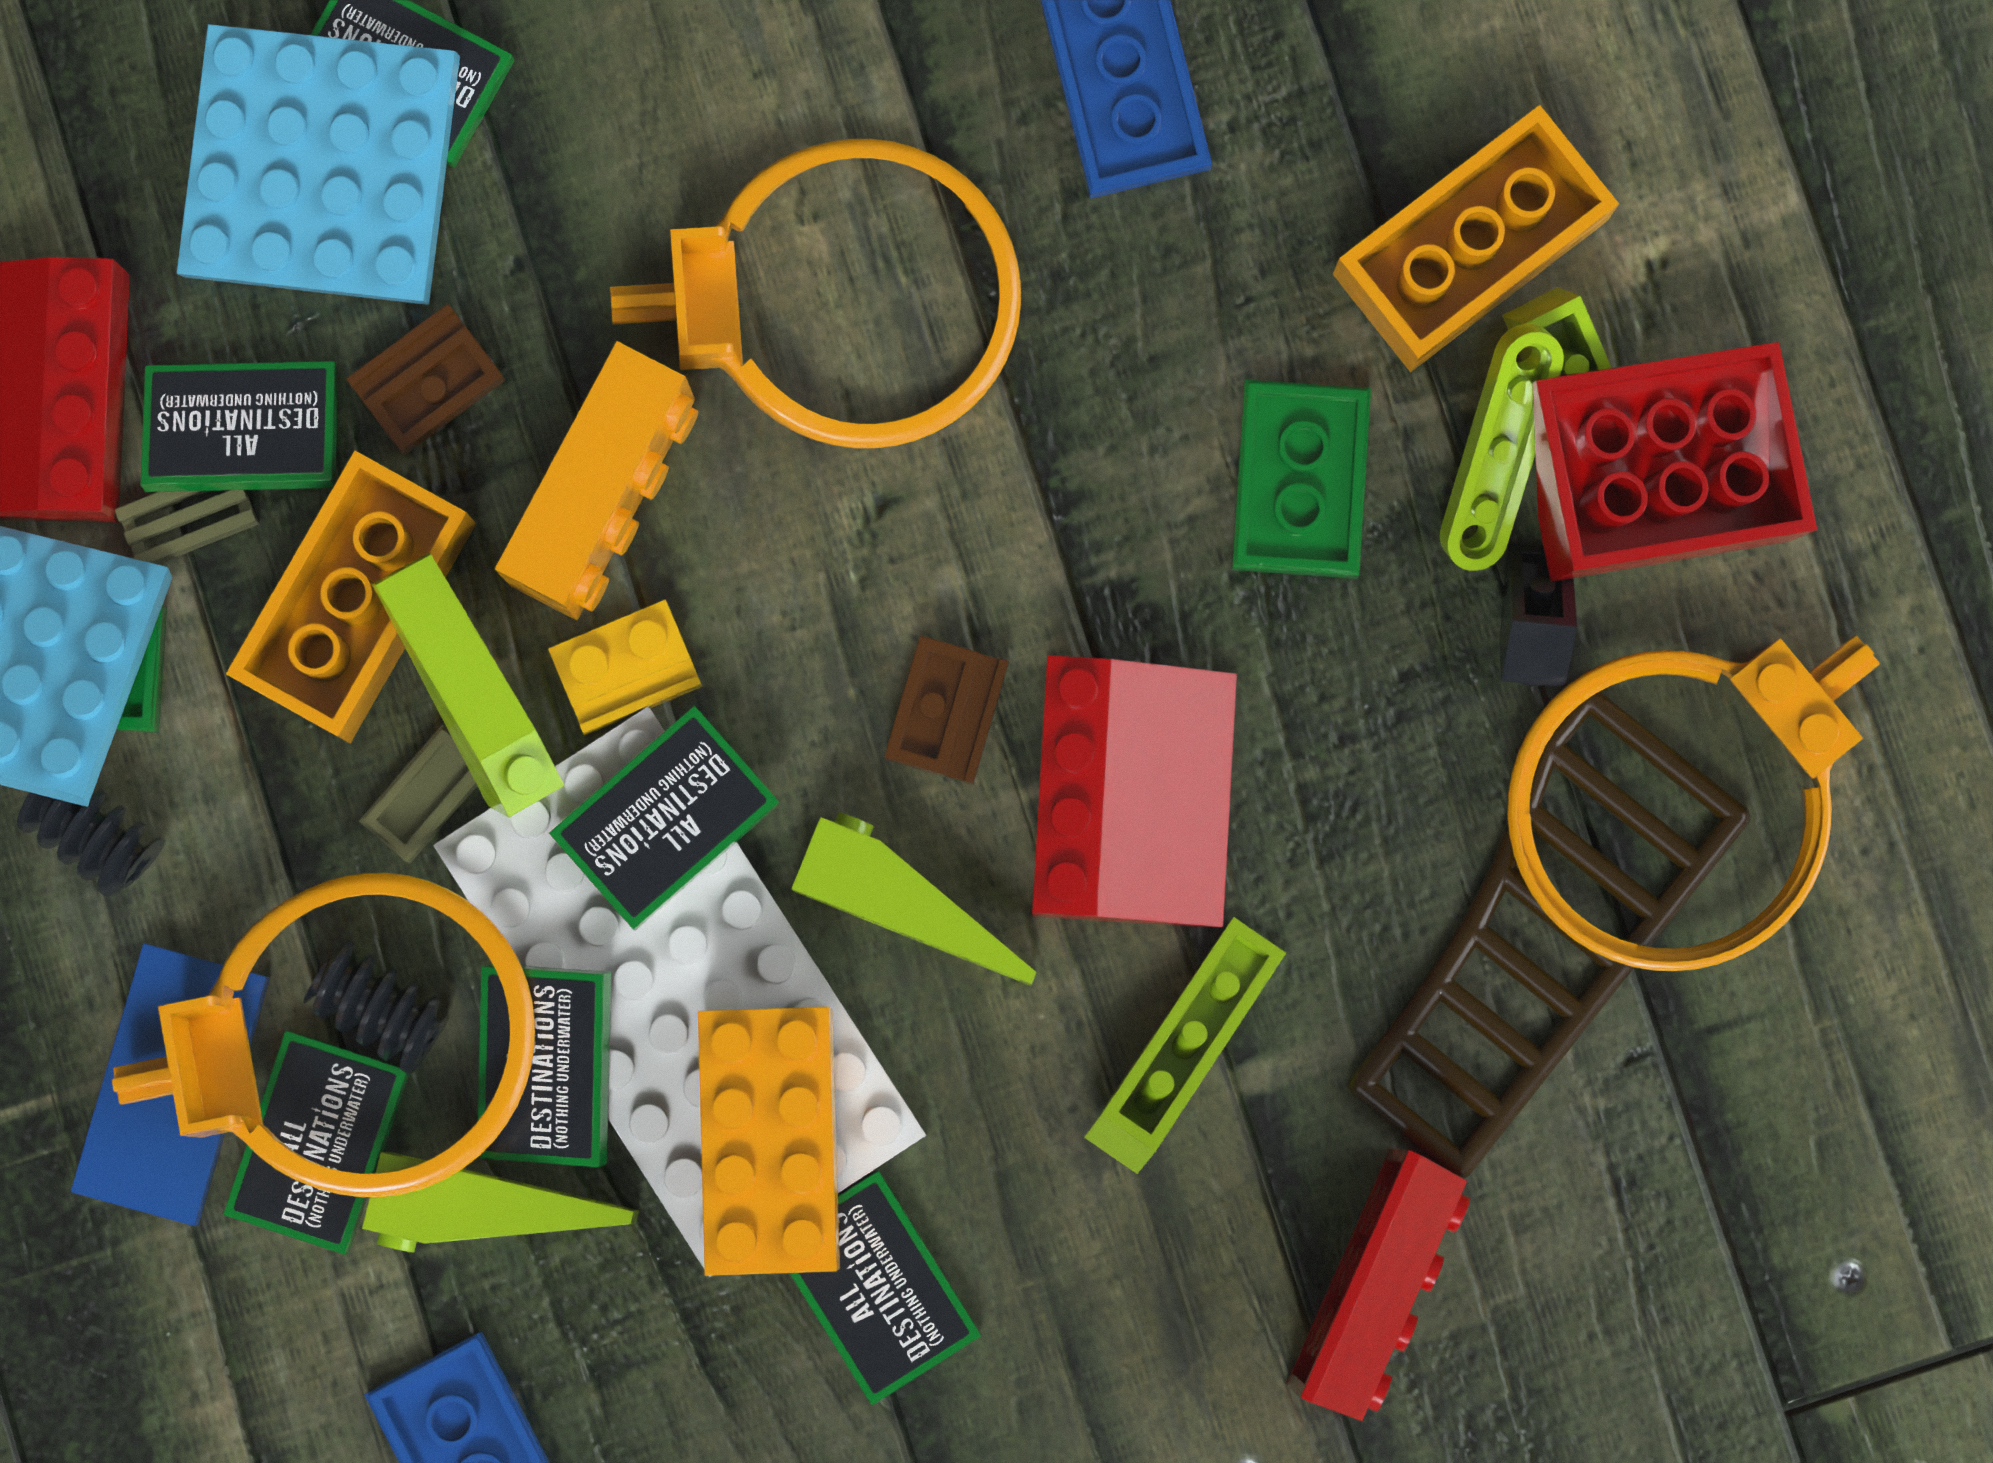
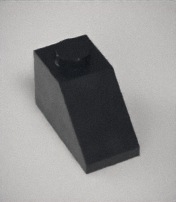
[1499,544,1577,687]

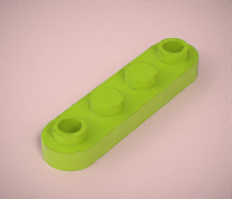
[1440,323,1564,571]

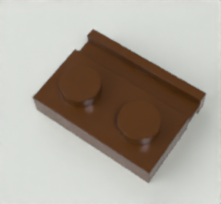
[346,304,505,455]
[884,635,1009,785]

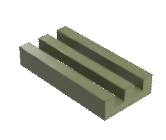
[114,490,259,565]

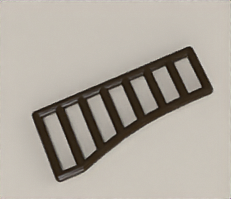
[1348,692,1750,1178]

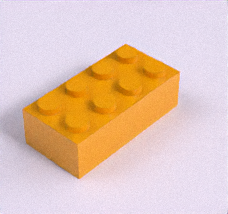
[1333,105,1619,373]
[495,341,698,621]
[226,451,477,744]
[698,1007,840,1276]

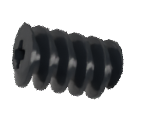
[17,789,165,897]
[303,940,449,1074]

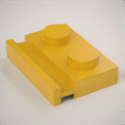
[548,600,703,735]

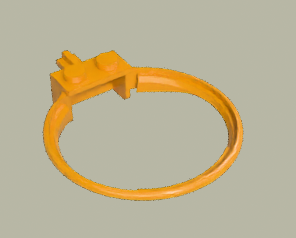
[610,139,1021,448]
[1507,635,1880,971]
[112,873,535,1197]

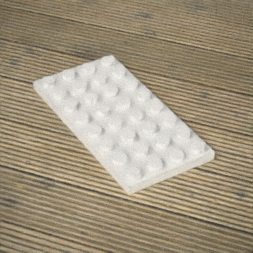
[433,706,926,1277]

